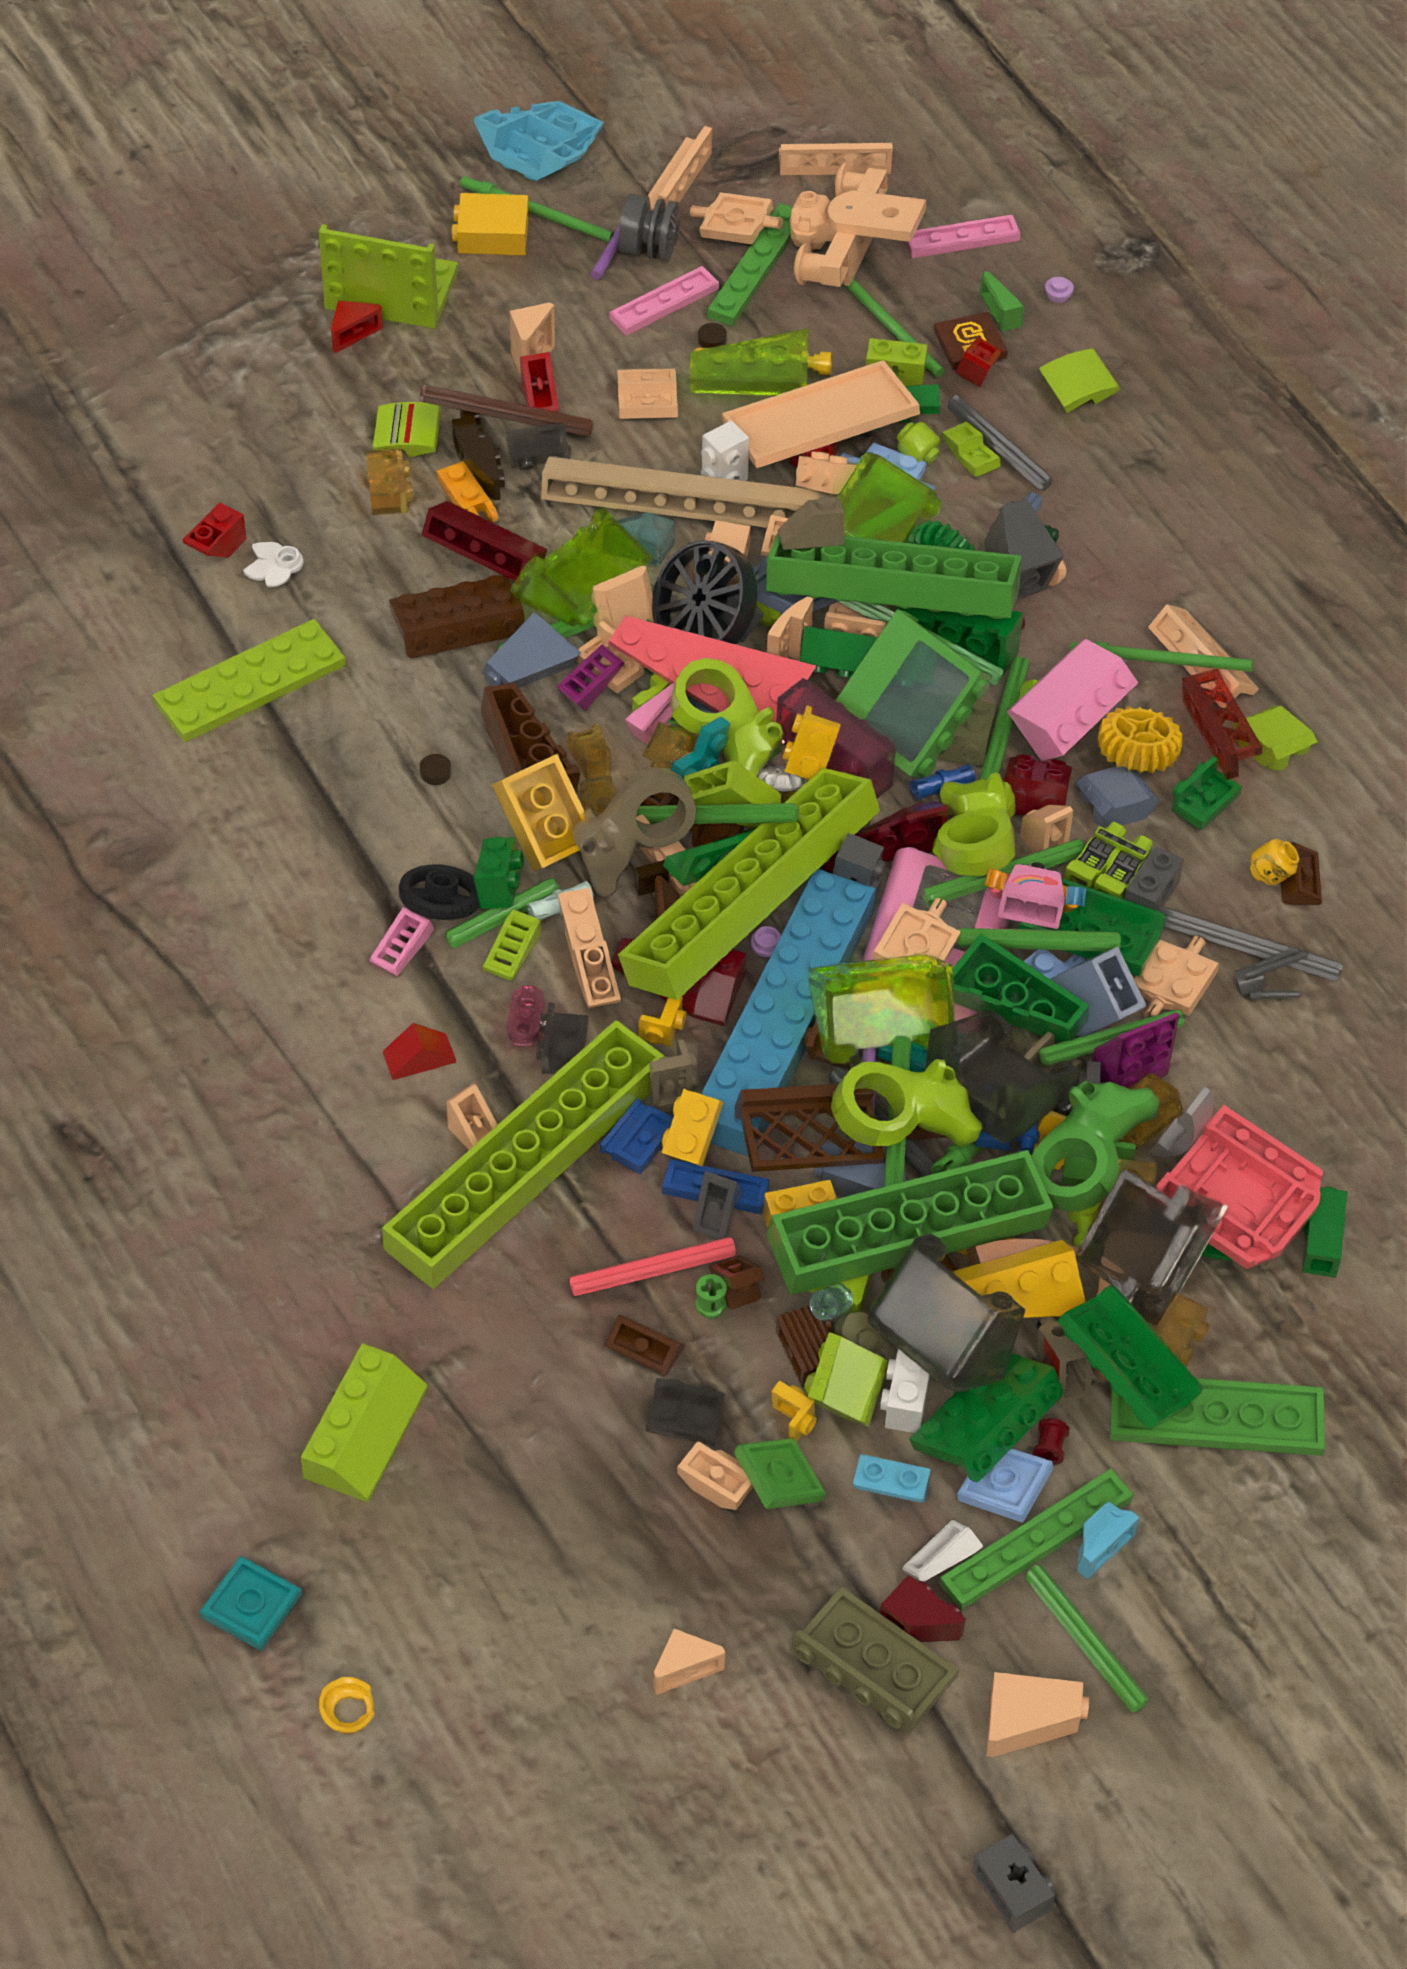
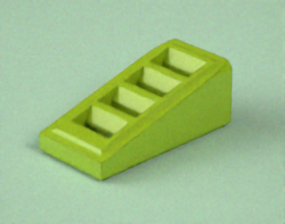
[483,910,541,981]

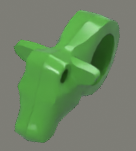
[1032,1081,1159,1212]

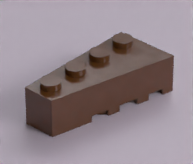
[481,683,581,795]

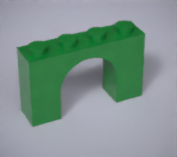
[1199,1186,1348,1278]

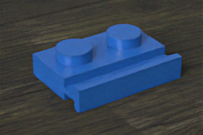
[600,1098,673,1174]

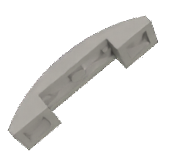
[1149,1087,1214,1157]

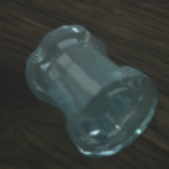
[810,1283,853,1321]

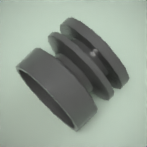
[619,193,680,261]

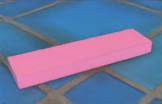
[905,215,1021,258]
[609,266,719,336]

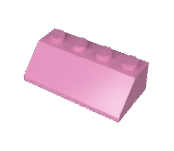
[1007,639,1138,761]

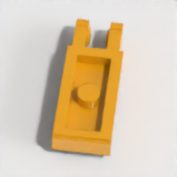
[437,461,499,523]

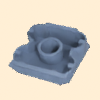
[1076,766,1161,827]

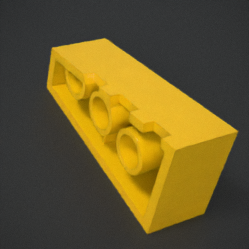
[931,1240,1086,1321]

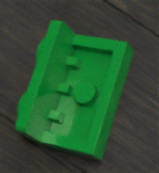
[1172,756,1242,830]

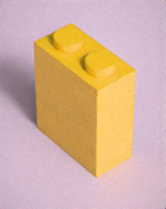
[452,193,529,255]

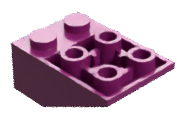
[1092,1012,1179,1089]

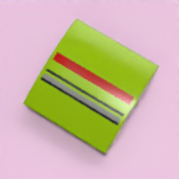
[373,402,441,458]

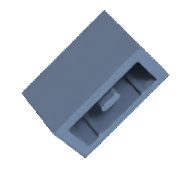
[1050,947,1146,1038]

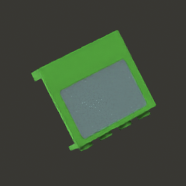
[827,609,993,779]

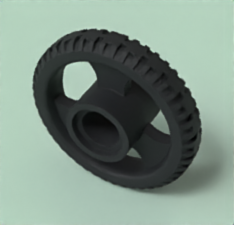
[399,864,480,920]

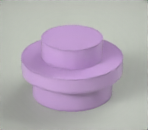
[1045,277,1074,303]
[751,926,781,957]

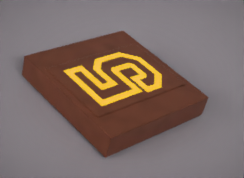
[934,312,1008,370]

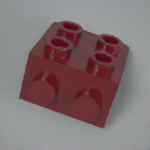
[1004,754,1072,815]

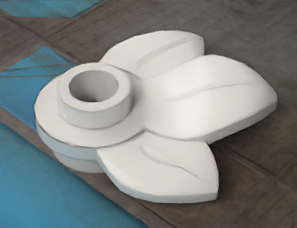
[243,542,303,587]

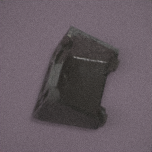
[925,1009,1080,1144]
[867,1233,1026,1392]

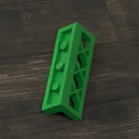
[663,829,755,886]

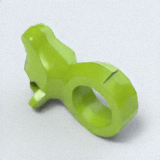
[671,658,784,776]
[933,772,1016,876]
[831,1059,982,1147]

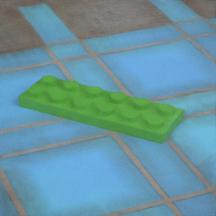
[1110,1378,1325,1456]

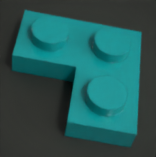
[671,716,731,780]

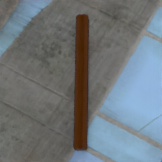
[420,385,593,437]

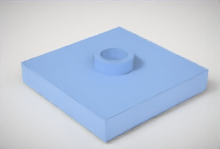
[957,1448,1053,1523]

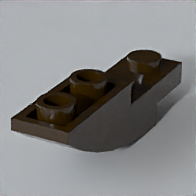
[452,410,505,501]

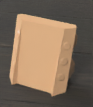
[591,565,654,629]

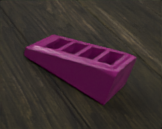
[557,644,625,711]

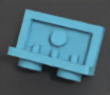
[853,1454,931,1503]

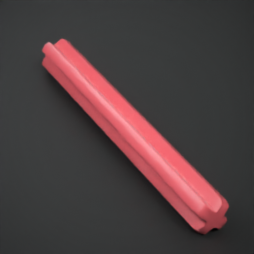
[569,1237,736,1296]

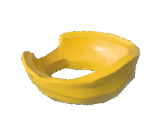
[318,1677,375,1734]

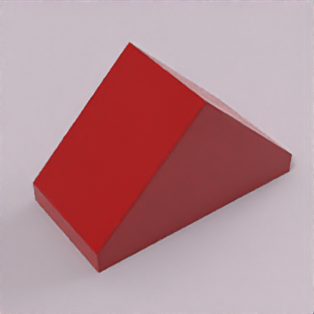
[331,300,383,353]
[955,336,1002,387]
[520,352,559,411]
[383,1023,456,1080]

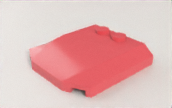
[1146,1105,1323,1269]

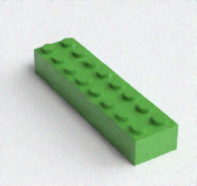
[766,533,1022,619]
[766,1150,1054,1295]

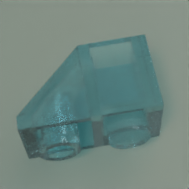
[605,512,675,567]

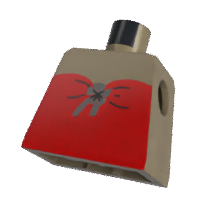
[1036,1316,1092,1404]

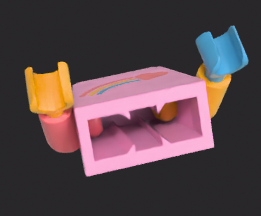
[984,862,1087,929]

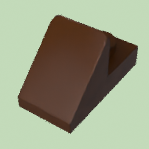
[709,1255,765,1309]

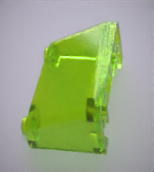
[837,452,941,543]
[510,507,654,627]
[808,954,956,1063]

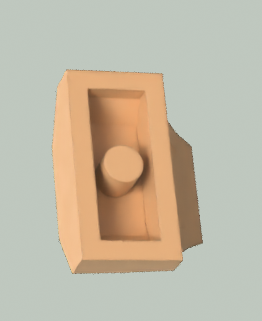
[677,1441,753,1510]

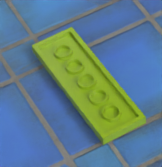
[152,619,346,743]

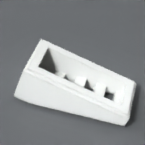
[902,1520,983,1582]

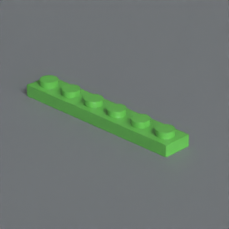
[707,203,792,326]
[939,1469,1134,1611]

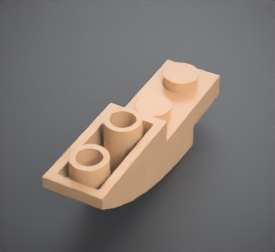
[558,888,621,1008]

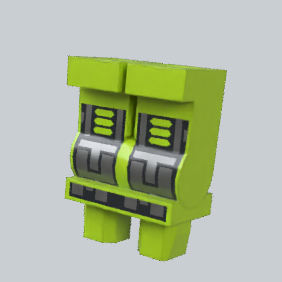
[1065,821,1153,899]

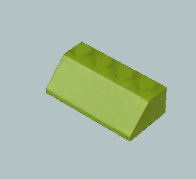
[301,1343,428,1503]

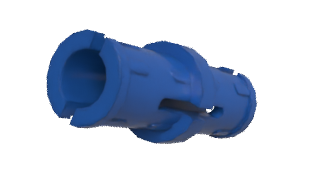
[910,764,975,800]

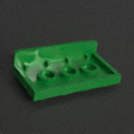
[1018,878,1166,977]
[1057,1285,1203,1430]
[909,1349,1064,1482]

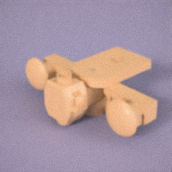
[790,161,926,287]

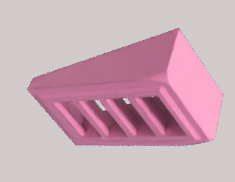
[625,682,675,745]
[369,907,435,976]

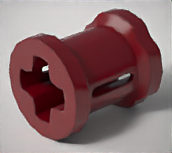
[1032,1418,1070,1465]

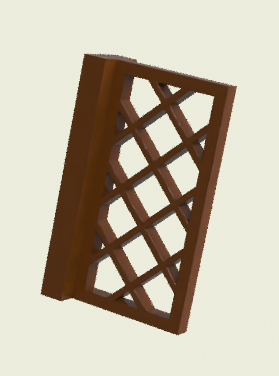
[734,1084,885,1172]

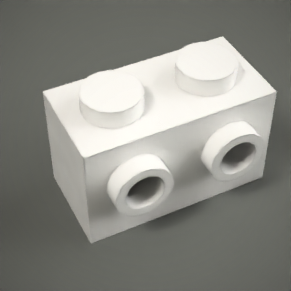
[701,420,749,481]
[880,1346,934,1433]

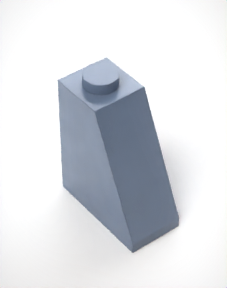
[482,612,581,688]
[814,1142,906,1197]

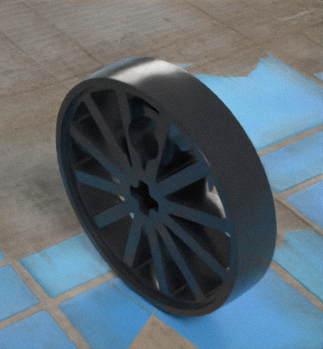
[652,540,757,644]

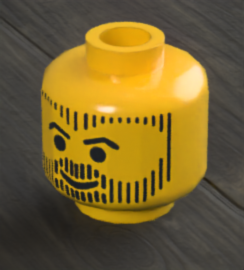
[1250,838,1299,886]

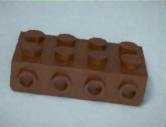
[389,575,525,658]

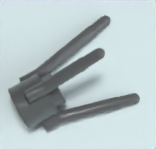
[1235,947,1308,1000]

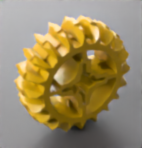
[1097,706,1183,774]

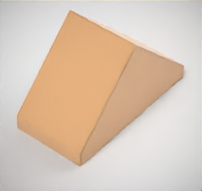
[446,1084,498,1150]
[654,1628,725,1695]

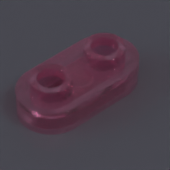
[507,985,545,1046]

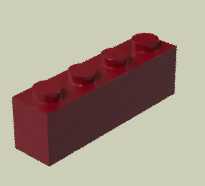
[421,501,547,584]

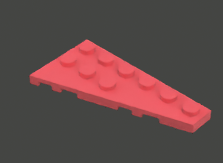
[608,616,816,724]

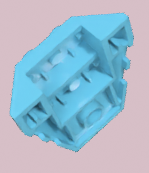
[474,101,604,181]

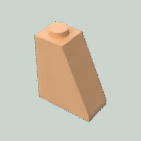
[986,1672,1089,1757]

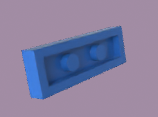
[662,1159,770,1214]

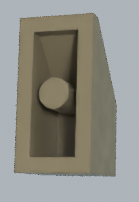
[777,496,845,550]

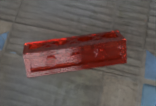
[1182,669,1262,780]

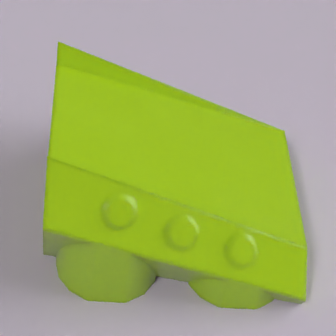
[1232,705,1318,771]
[804,1332,889,1427]

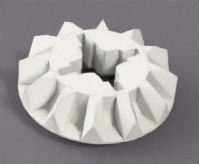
[758,765,808,791]

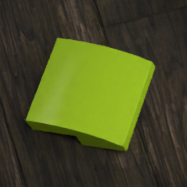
[1039,348,1120,413]

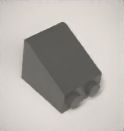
[984,499,1064,600]

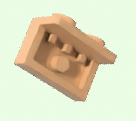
[824,602,886,638]
[577,621,644,694]

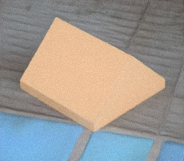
[510,303,555,376]

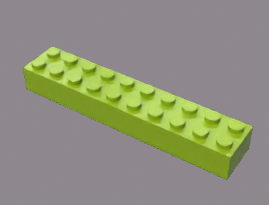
[618,768,880,1000]
[382,1020,666,1290]

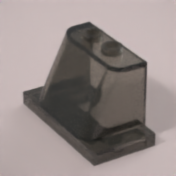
[1075,1169,1228,1327]

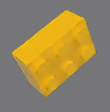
[492,754,586,871]

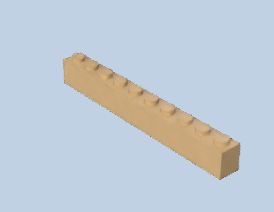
[541,456,844,528]

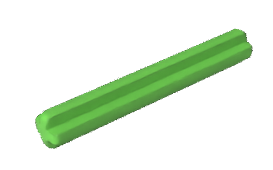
[445,878,559,948]

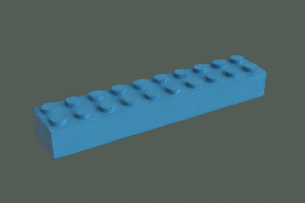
[701,869,876,1157]

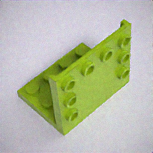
[319,224,459,329]

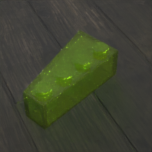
[690,328,808,395]

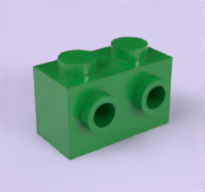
[474,837,524,909]

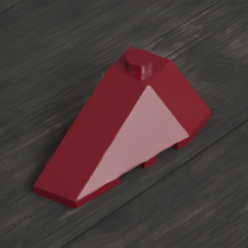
[821,801,949,874]
[611,938,746,1026]

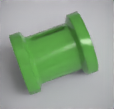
[695,1274,727,1319]

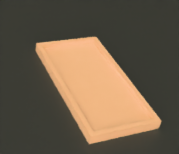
[722,360,920,469]

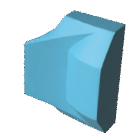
[1077,1502,1139,1580]

